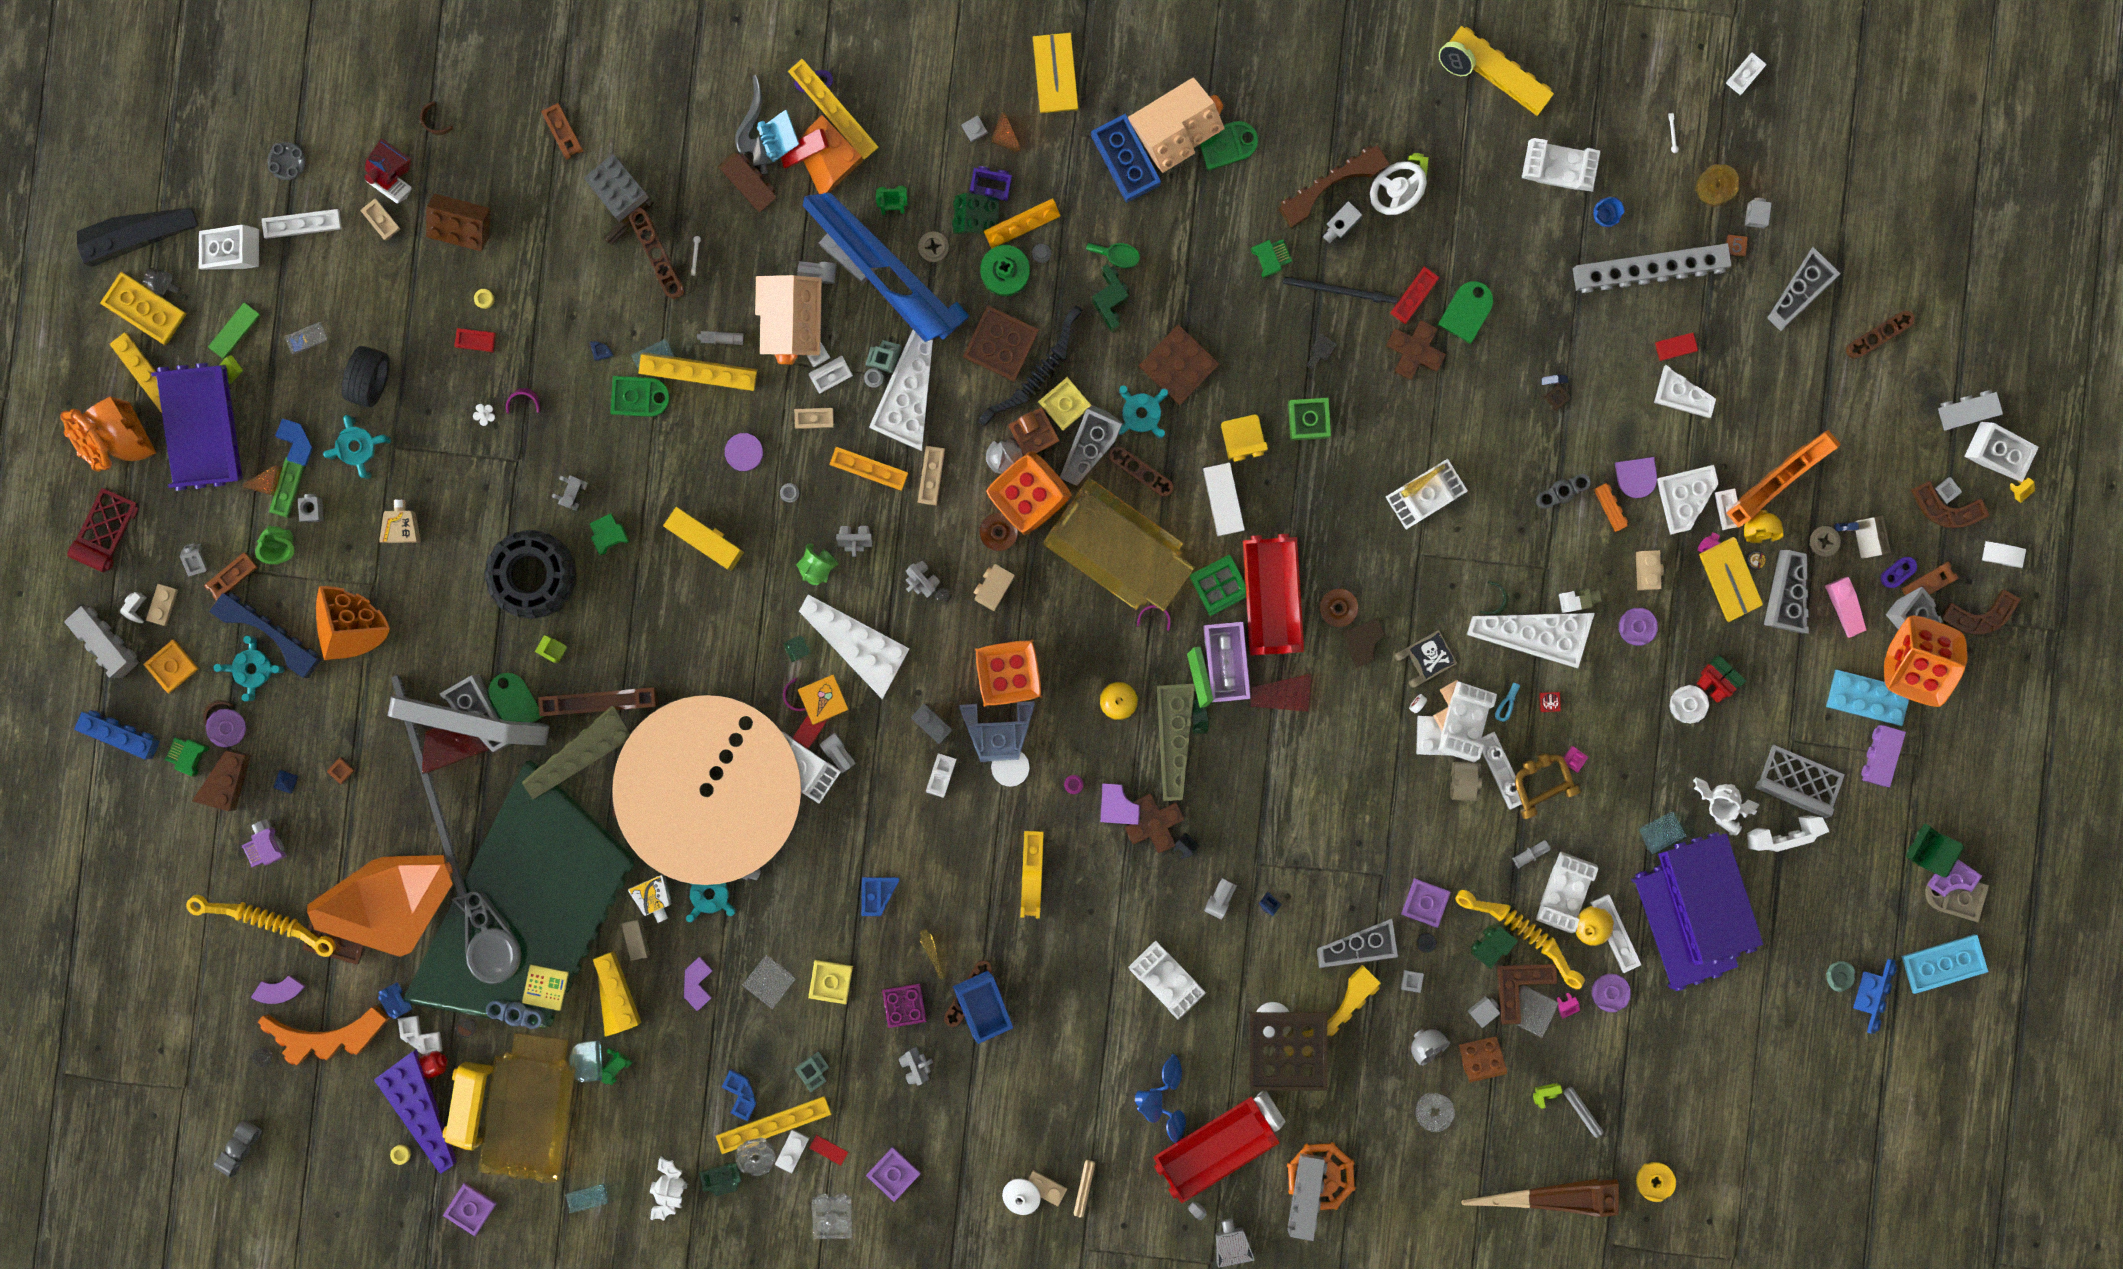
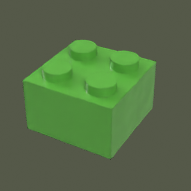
[1288,398,1331,441]

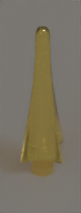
[1400,464,1446,498]
[920,929,944,979]

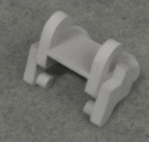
[552,476,588,511]

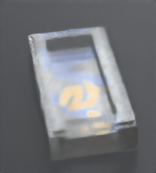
[284,322,328,355]

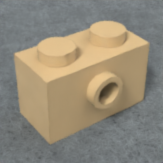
[1636,550,1664,590]
[974,564,1015,611]

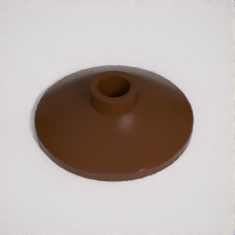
[979,513,1018,551]
[1320,589,1358,627]

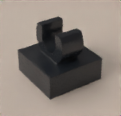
[1173,832,1199,859]

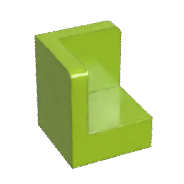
[535,635,567,663]

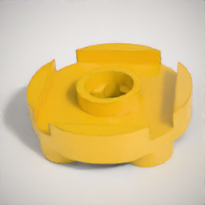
[1636,1162,1676,1202]

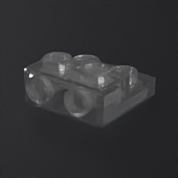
[812,1193,852,1239]

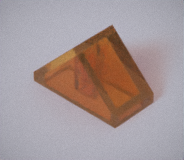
[991,112,1020,152]
[242,465,282,496]

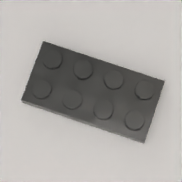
[584,154,649,222]

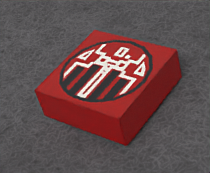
[1539,692,1561,712]

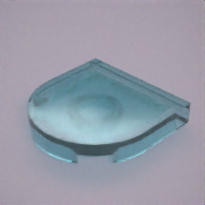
[569,1041,603,1082]

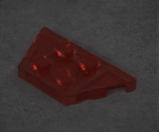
[422,728,490,775]

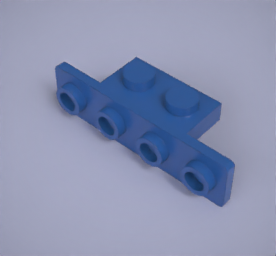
[1853,958,1897,1034]

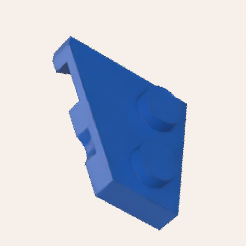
[861,877,899,916]

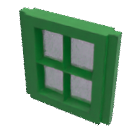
[1189,554,1246,616]

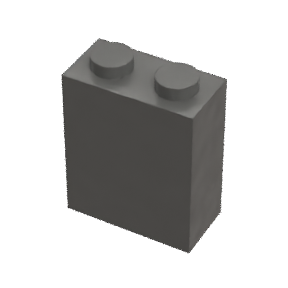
[911,703,954,744]

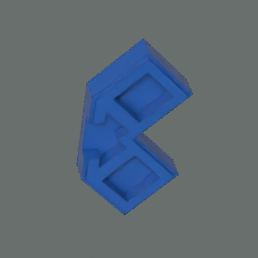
[275,419,313,466]
[722,1069,757,1121]

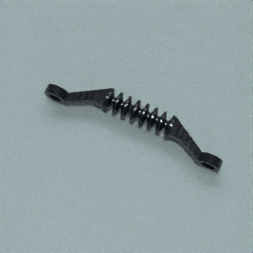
[978,305,1083,427]

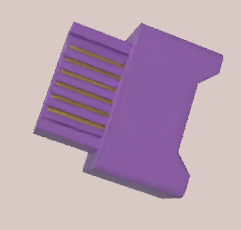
[242,827,287,867]

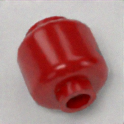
[419,1051,448,1079]

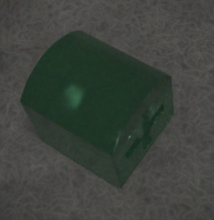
[783,635,812,663]

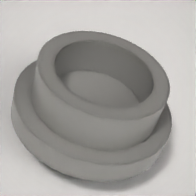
[864,368,883,388]
[780,483,799,502]

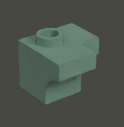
[865,340,902,373]
[794,1052,829,1092]

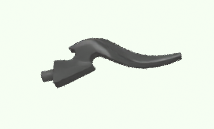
[735,75,772,175]

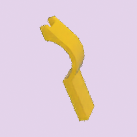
[1020,831,1044,919]

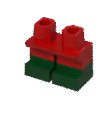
[1697,656,1746,702]

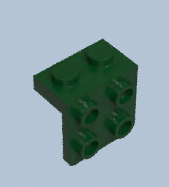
[952,193,999,235]
[1905,823,1964,878]

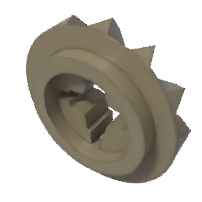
[918,231,949,262]
[1809,526,1841,557]

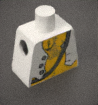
[628,874,672,923]

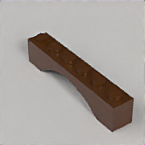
[1279,145,1389,229]
[538,687,659,716]

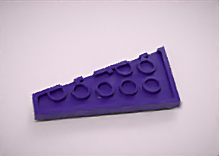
[374,1049,457,1174]

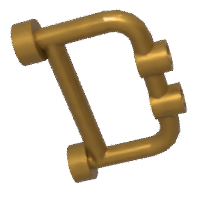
[1515,753,1581,819]

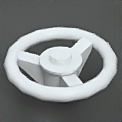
[1370,162,1427,215]

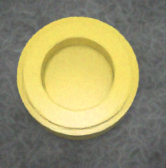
[474,289,494,309]
[390,1144,411,1165]

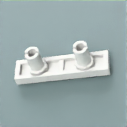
[1480,732,1522,809]

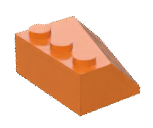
[801,115,863,194]

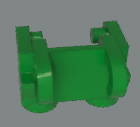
[876,186,908,215]
[594,1048,633,1086]

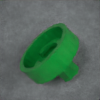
[980,245,1030,297]

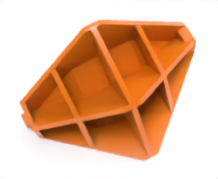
[307,855,453,957]

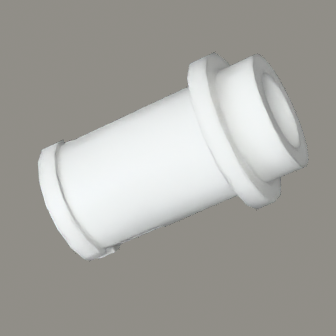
[1716,820,1742,836]

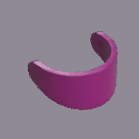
[506,388,540,414]
[1137,605,1170,631]
[783,677,806,711]

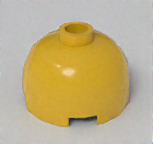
[1744,510,1783,543]
[1100,682,1138,720]
[1575,906,1614,946]

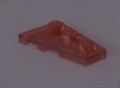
[1250,674,1311,712]

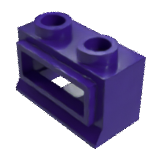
[970,166,1012,201]

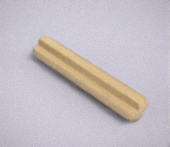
[1074,1160,1095,1217]

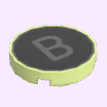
[1439,41,1476,76]

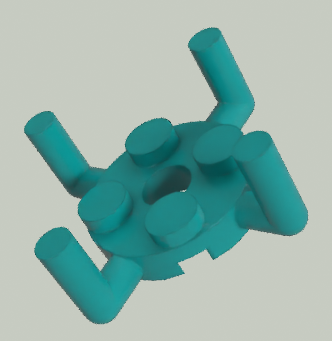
[1118,385,1168,439]
[323,415,391,479]
[214,636,285,701]
[686,883,736,922]

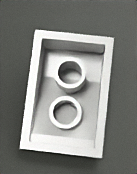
[199,225,259,270]
[1965,422,2039,482]

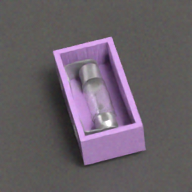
[1203,622,1250,702]

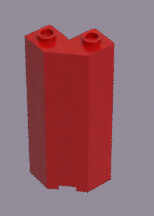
[1243,534,1304,656]
[1153,1096,1280,1204]

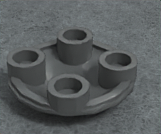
[268,142,305,180]

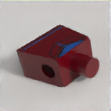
[364,138,411,185]

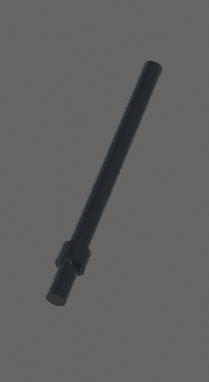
[1283,276,1397,304]

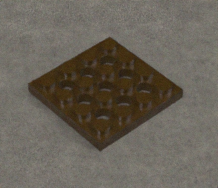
[1249,1012,1327,1091]

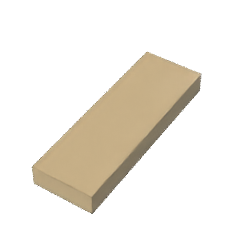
[918,446,945,506]

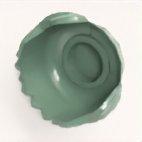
[1826,961,1855,992]

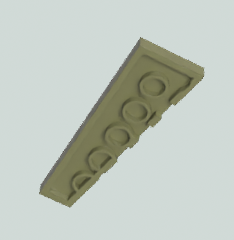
[1156,684,1195,801]
[522,706,630,799]

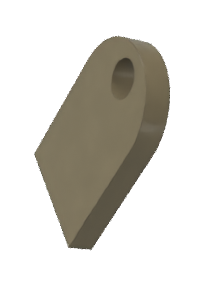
[1925,878,1989,922]

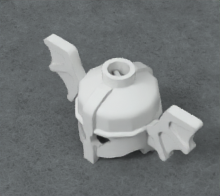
[1693,777,1759,822]
[650,1157,687,1220]

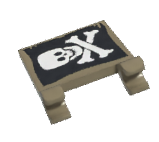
[1394,630,1457,688]

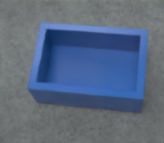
[953,971,1013,1044]

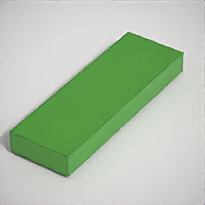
[208,302,261,359]
[269,457,305,518]
[1187,647,1214,708]

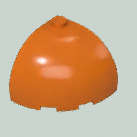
[82,396,156,461]
[316,586,390,660]

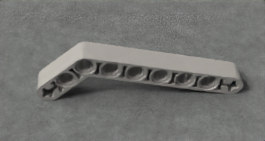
[388,696,550,745]

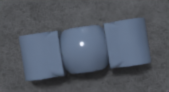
[486,999,544,1029]

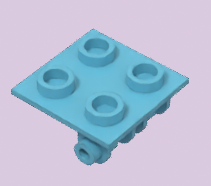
[757,110,799,162]

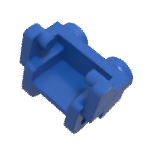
[378,983,412,1019]

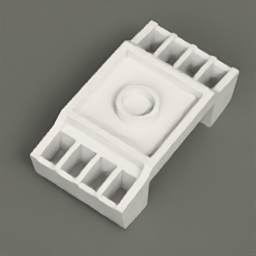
[1522,138,1600,192]
[1386,459,1468,529]
[1439,682,1497,763]
[781,731,841,803]
[1747,816,1829,852]
[1536,852,1598,933]
[1128,941,1206,1020]

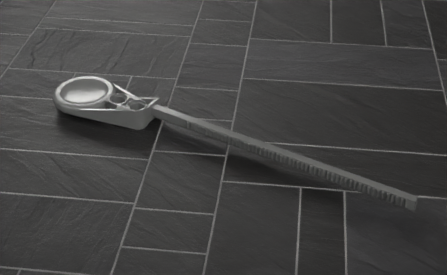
[391,675,522,984]

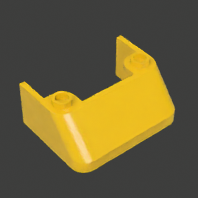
[443,1062,496,1151]

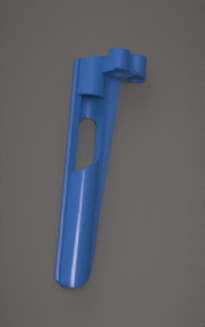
[803,193,970,342]

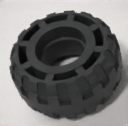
[485,530,577,619]

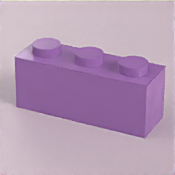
[1861,725,1906,788]

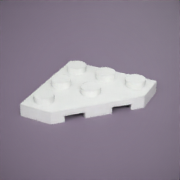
[1657,465,1718,535]

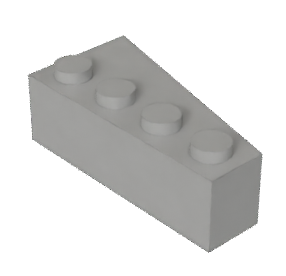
[1767,247,1841,331]
[1764,550,1809,634]
[64,606,140,678]
[440,674,510,752]
[1317,919,1398,968]
[1287,1153,1327,1241]

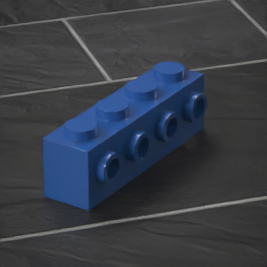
[74,710,160,759]

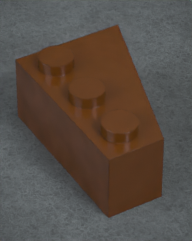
[717,152,776,212]
[192,750,251,811]

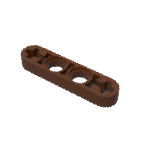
[1846,311,1915,359]
[1109,446,1173,497]
[944,960,992,1027]

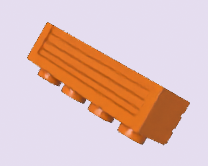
[1594,483,1628,532]

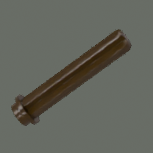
[604,198,654,245]

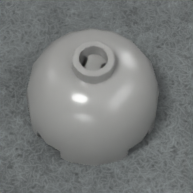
[1411,1029,1450,1066]

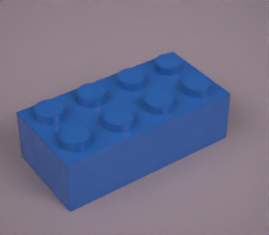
[1091,114,1161,203]

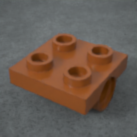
[1008,407,1060,456]
[1459,1036,1507,1083]

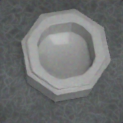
[1188,1201,1206,1220]

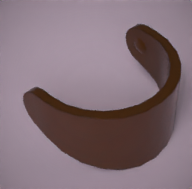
[419,101,453,135]
[203,700,233,725]

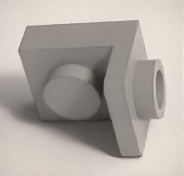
[180,544,208,576]

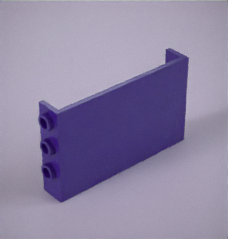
[151,363,243,491]
[1658,832,1763,965]
[1631,865,1738,991]

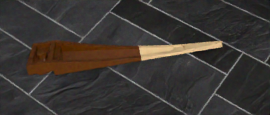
[1461,1179,1619,1217]

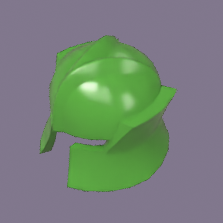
[255,525,294,564]
[796,544,838,585]

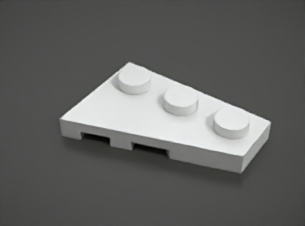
[1654,365,1716,418]

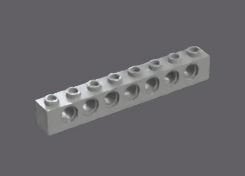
[1573,243,1731,293]

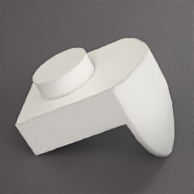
[120,592,147,623]

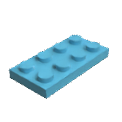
[1826,670,1909,726]
[1901,934,1988,994]

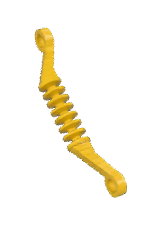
[1455,890,1585,989]
[186,895,336,957]

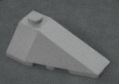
[1060,405,1123,486]
[1886,587,1943,629]

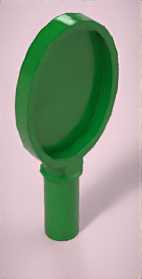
[1086,243,1140,269]

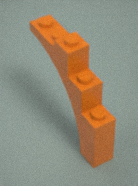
[1726,430,1841,528]
[258,1005,391,1066]

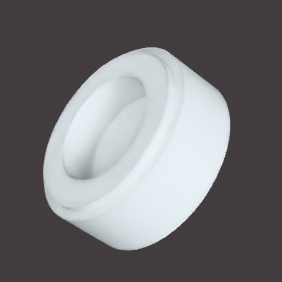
[1409,694,1427,713]

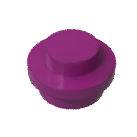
[1064,775,1083,794]

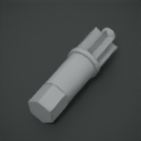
[697,331,744,345]

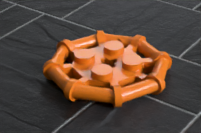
[60,409,112,472]
[1286,1142,1356,1211]

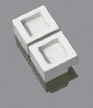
[1559,588,1601,613]

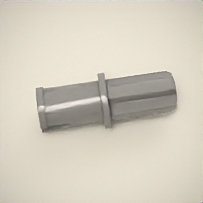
[1512,841,1550,869]

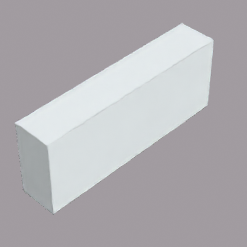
[1203,463,1244,537]

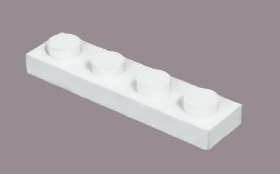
[262,209,342,239]
[1590,894,1641,973]

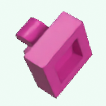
[1697,533,1720,552]
[1563,746,1588,773]
[1557,993,1580,1019]

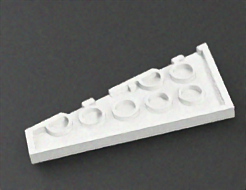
[869,330,933,451]
[799,595,909,699]
[1467,613,1595,668]

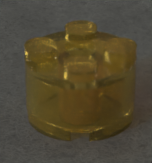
[1695,164,1739,207]

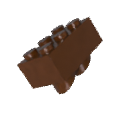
[426,193,490,252]

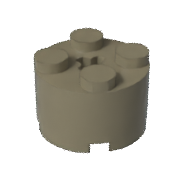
[1450,762,1482,801]

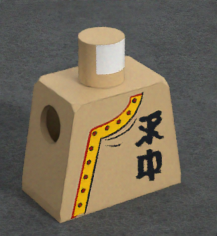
[380,500,421,543]

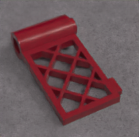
[67,488,139,573]

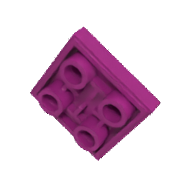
[882,983,926,1028]

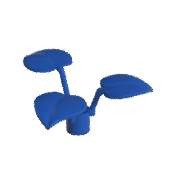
[1135,1054,1186,1143]

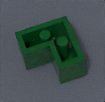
[1470,923,1518,969]

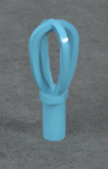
[1495,683,1520,722]

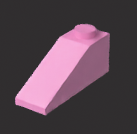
[1825,577,1866,638]

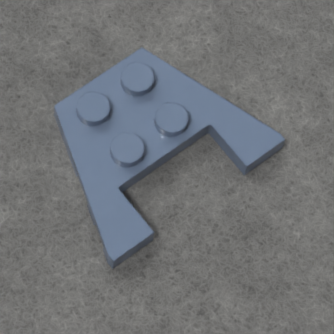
[960,701,1035,762]

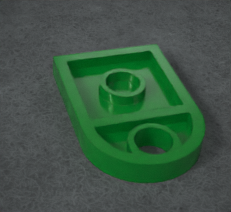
[1199,121,1258,171]
[1437,281,1493,344]
[610,376,670,417]
[487,673,544,722]

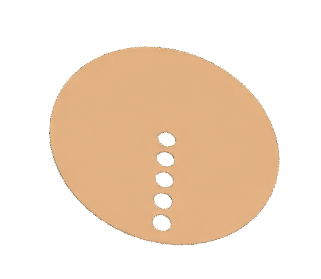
[612,695,801,885]

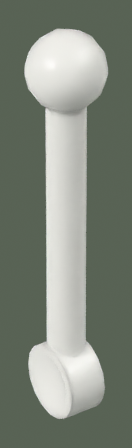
[1669,113,1679,153]
[691,236,701,276]

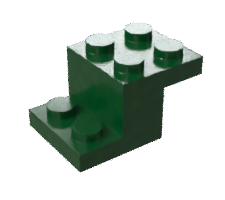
[1092,264,1130,334]

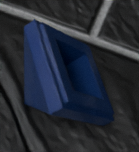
[273,770,298,794]
[1259,892,1281,916]

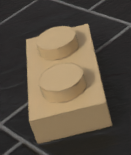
[360,199,401,241]
[794,408,834,429]
[146,584,178,626]
[1028,1170,1067,1206]

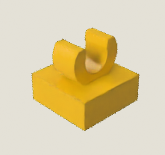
[2010,477,2035,503]

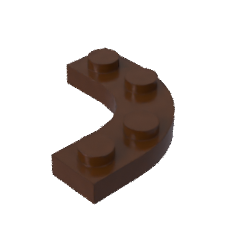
[1911,481,1990,528]
[1941,589,2021,635]

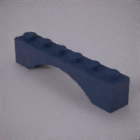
[209,592,322,678]

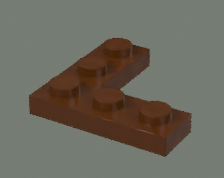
[1497,964,1557,1025]

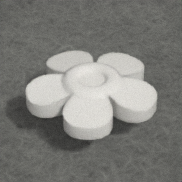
[473,404,495,426]

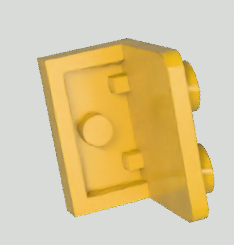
[1221,415,1268,462]

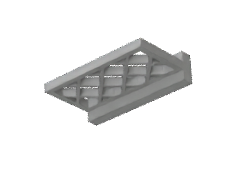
[1755,745,1845,818]

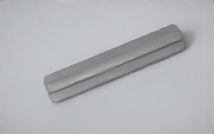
[1563,1086,1603,1138]

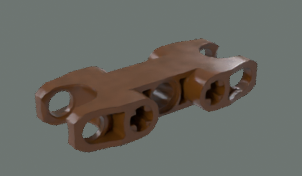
[629,207,684,300]

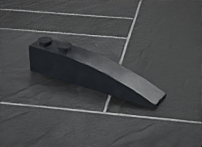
[77,208,199,267]

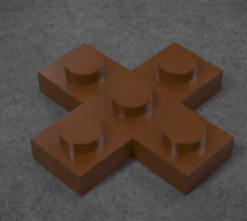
[1386,320,1446,380]
[1124,793,1185,854]

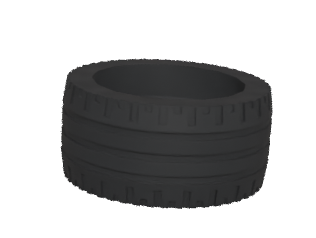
[341,346,390,407]

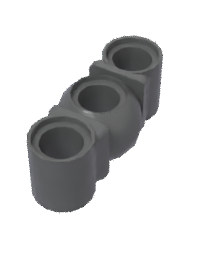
[1536,474,1591,509]
[214,1119,262,1178]

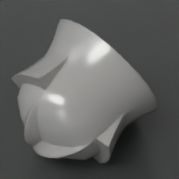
[986,438,1023,474]

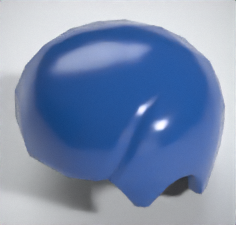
[1593,197,1625,227]

